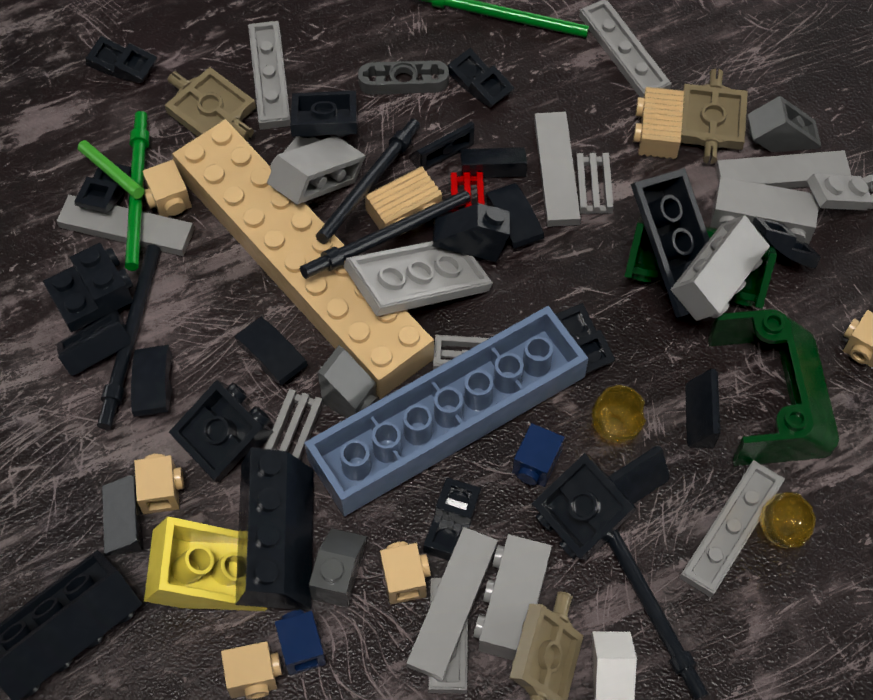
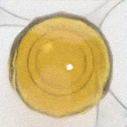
[591,385,646,444]
[759,492,816,548]

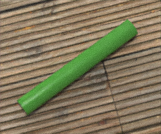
[78,140,144,199]

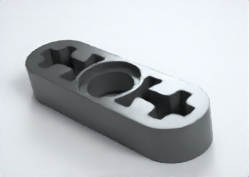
[358,60,449,95]

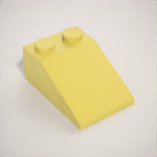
[144,516,267,611]

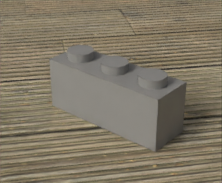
[267,136,366,205]
[710,177,819,244]
[670,215,770,321]
[473,534,552,660]

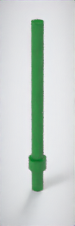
[420,0,589,38]
[125,111,150,271]

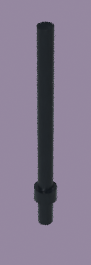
[316,119,420,244]
[300,190,471,279]
[97,245,161,430]
[607,529,709,700]

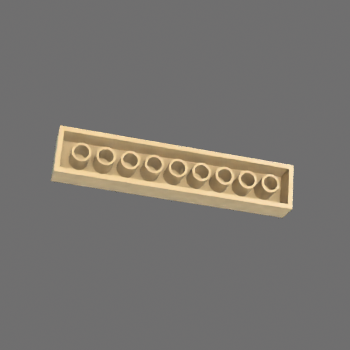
[172,119,434,399]

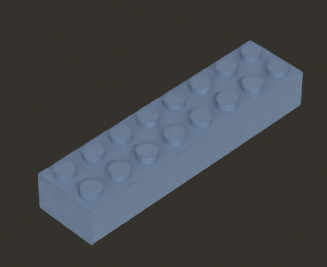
[304,306,588,517]

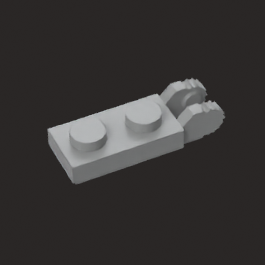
[807,173,873,210]

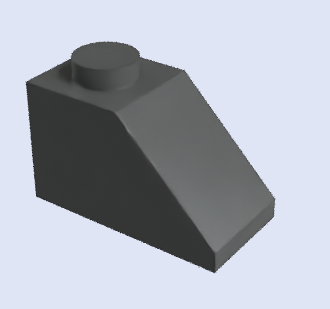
[748,96,821,152]
[318,345,378,418]
[309,528,367,608]

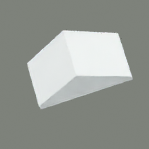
[592,631,637,700]

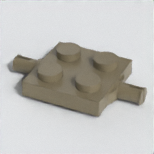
[165,67,256,140]
[681,68,748,164]
[509,591,584,700]

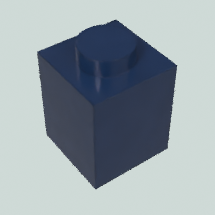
[512,423,565,487]
[275,610,326,676]

